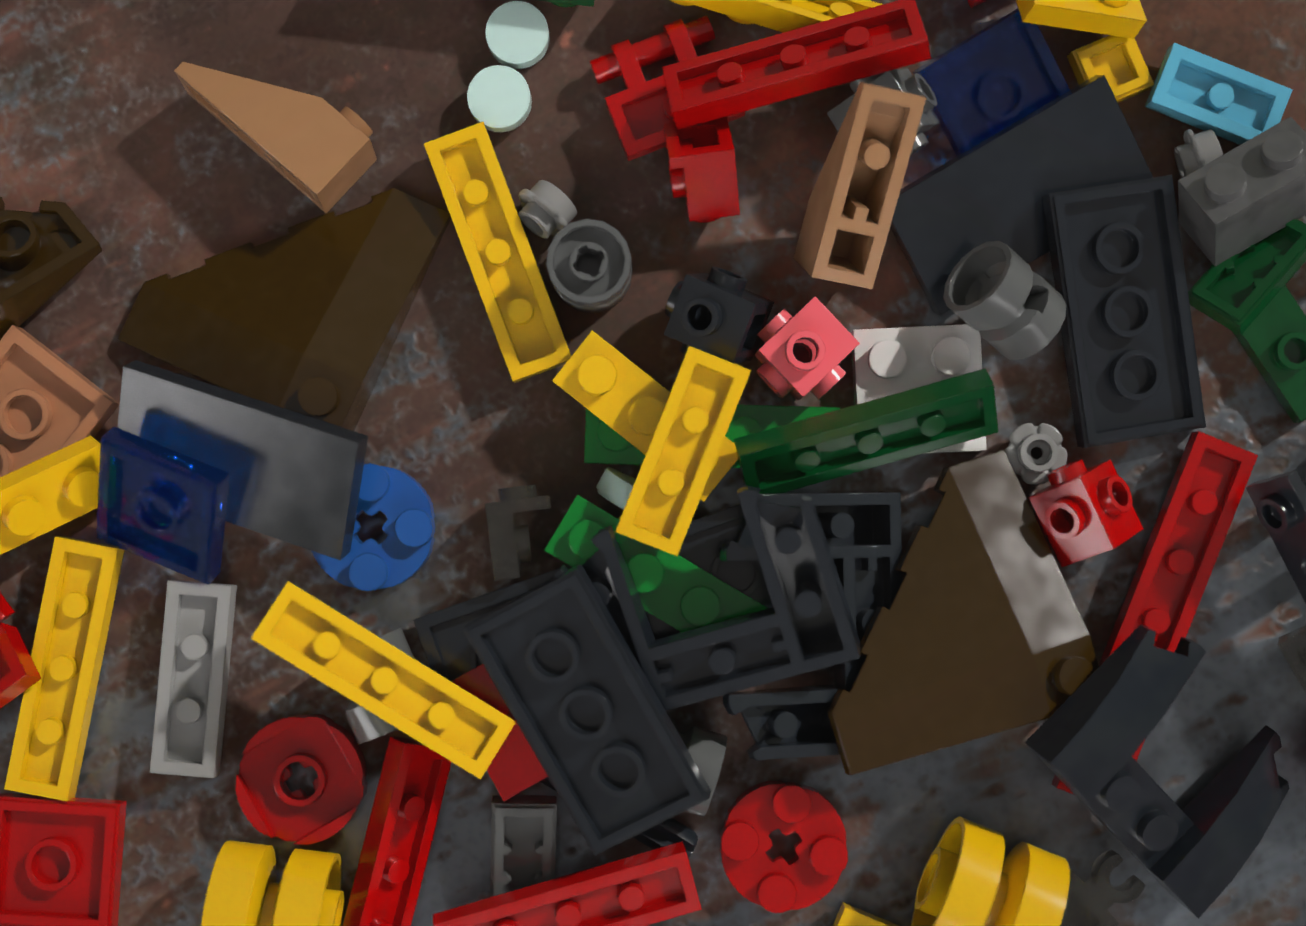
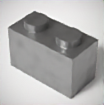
[1178,116,1306,266]

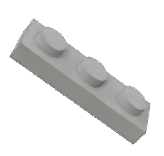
[150,580,237,778]

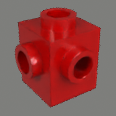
[1029,459,1144,567]

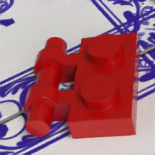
[589,15,746,161]

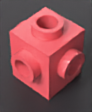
[754,296,860,401]

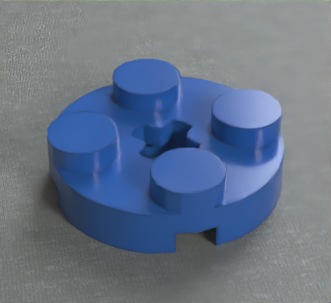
[312,463,436,591]

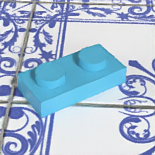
[1145,43,1293,145]

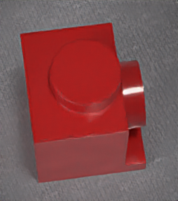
[663,116,740,223]

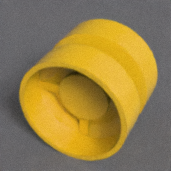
[911,816,1070,926]
[201,840,344,926]

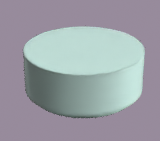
[486,1,550,69]
[467,65,532,132]
[596,467,636,509]

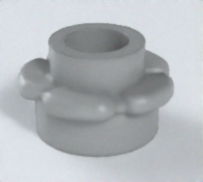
[1174,129,1223,179]
[519,180,577,239]
[1005,423,1068,485]

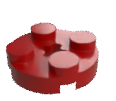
[235,714,368,845]
[720,780,848,913]

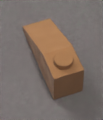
[174,62,377,213]
[794,81,926,289]

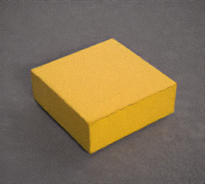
[1067,35,1155,103]

